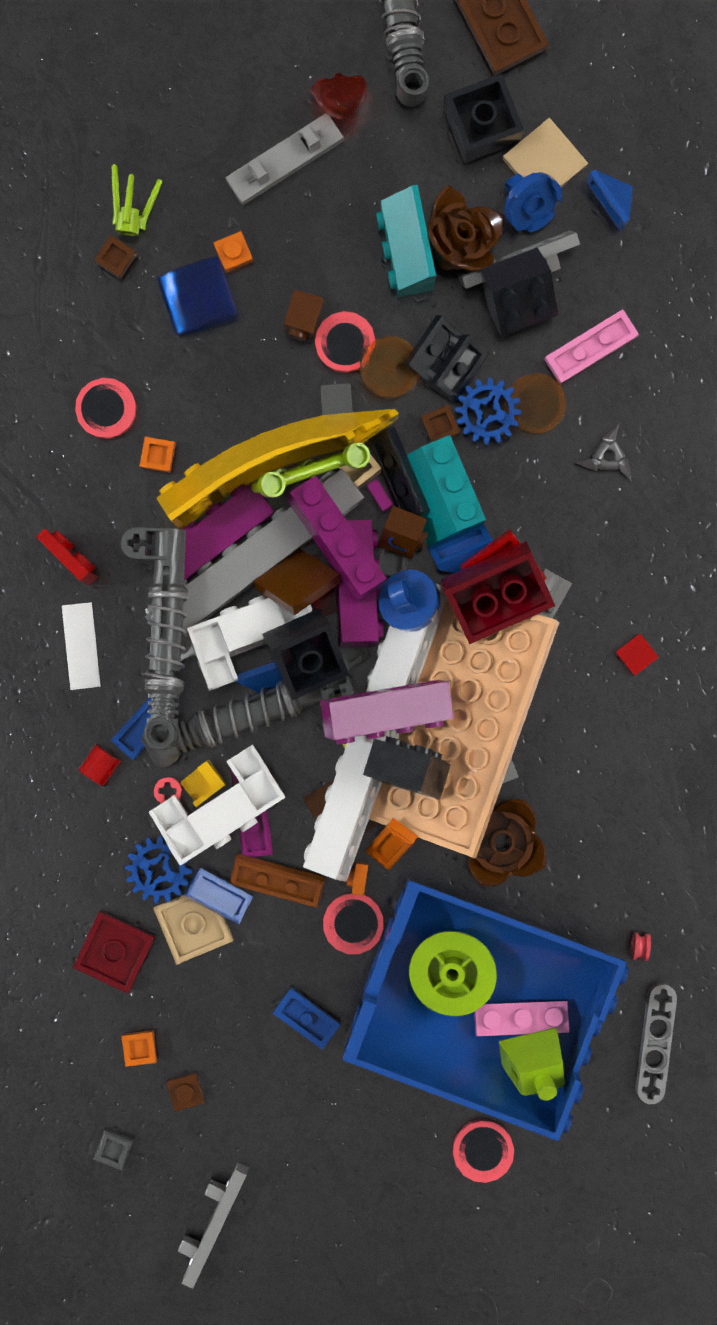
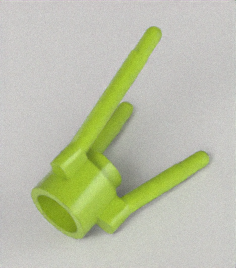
[111,164,162,236]

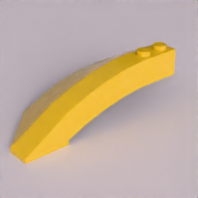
[156,409,399,529]

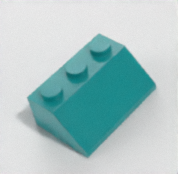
[376,185,436,297]
[407,435,486,547]

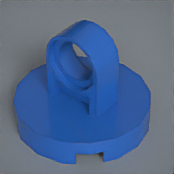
[504,172,562,232]
[379,569,441,632]

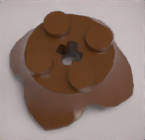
[427,185,505,272]
[468,799,546,886]

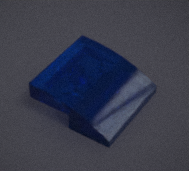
[157,256,237,335]

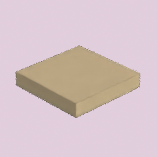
[502,117,588,188]
[153,895,234,965]

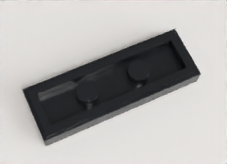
[368,426,430,516]

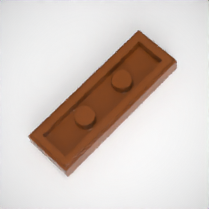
[229,853,326,908]

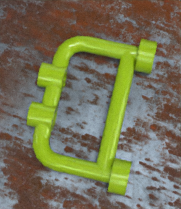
[251,443,370,498]

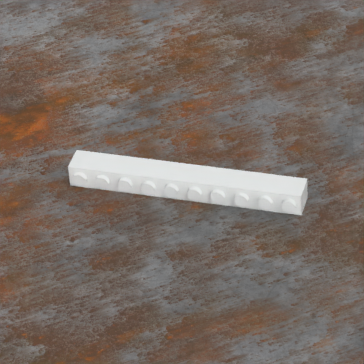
[303,584,448,882]

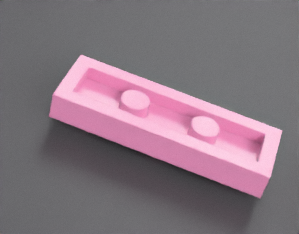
[544,309,639,385]
[474,1001,569,1036]

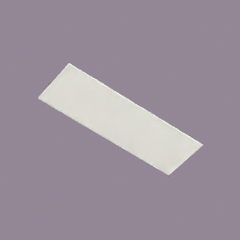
[62,602,101,690]

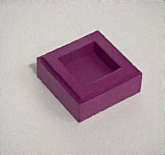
[367,479,392,514]

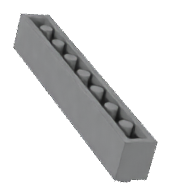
[144,469,364,638]

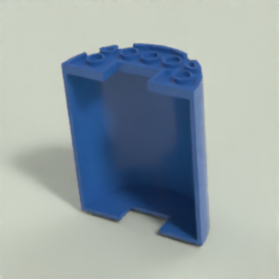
[342,880,629,1141]

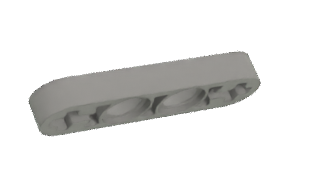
[635,982,677,1104]

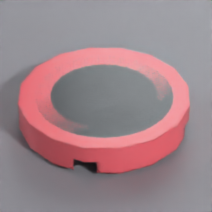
[315,311,376,374]
[75,378,137,440]
[323,893,384,954]
[452,1118,514,1183]

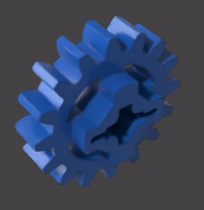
[455,377,522,445]
[125,835,193,903]

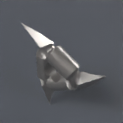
[574,424,632,483]

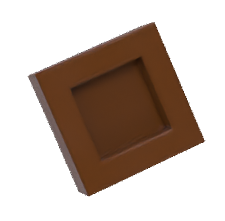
[94,235,137,280]
[420,404,461,442]
[166,1071,205,1112]

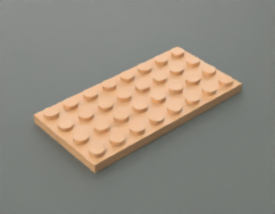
[369,599,559,858]

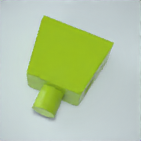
[499,1027,565,1101]

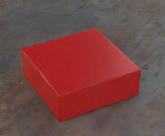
[615,633,659,676]

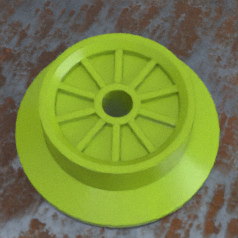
[409,931,497,1016]

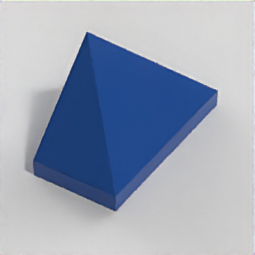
[586,170,633,231]
[428,524,493,573]
[235,663,281,693]

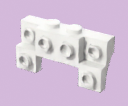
[187,595,312,691]
[149,744,286,866]

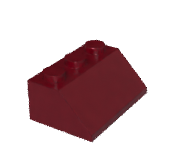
[441,541,555,644]

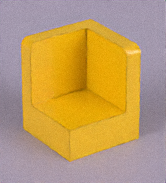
[181,760,227,808]

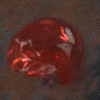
[310,73,367,120]

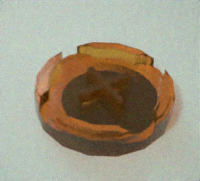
[359,336,419,398]
[505,373,566,435]

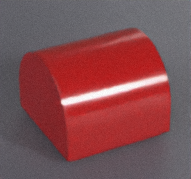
[78,744,122,786]

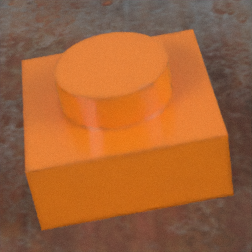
[213,231,254,273]
[139,437,176,473]
[346,861,368,896]
[122,1030,157,1067]

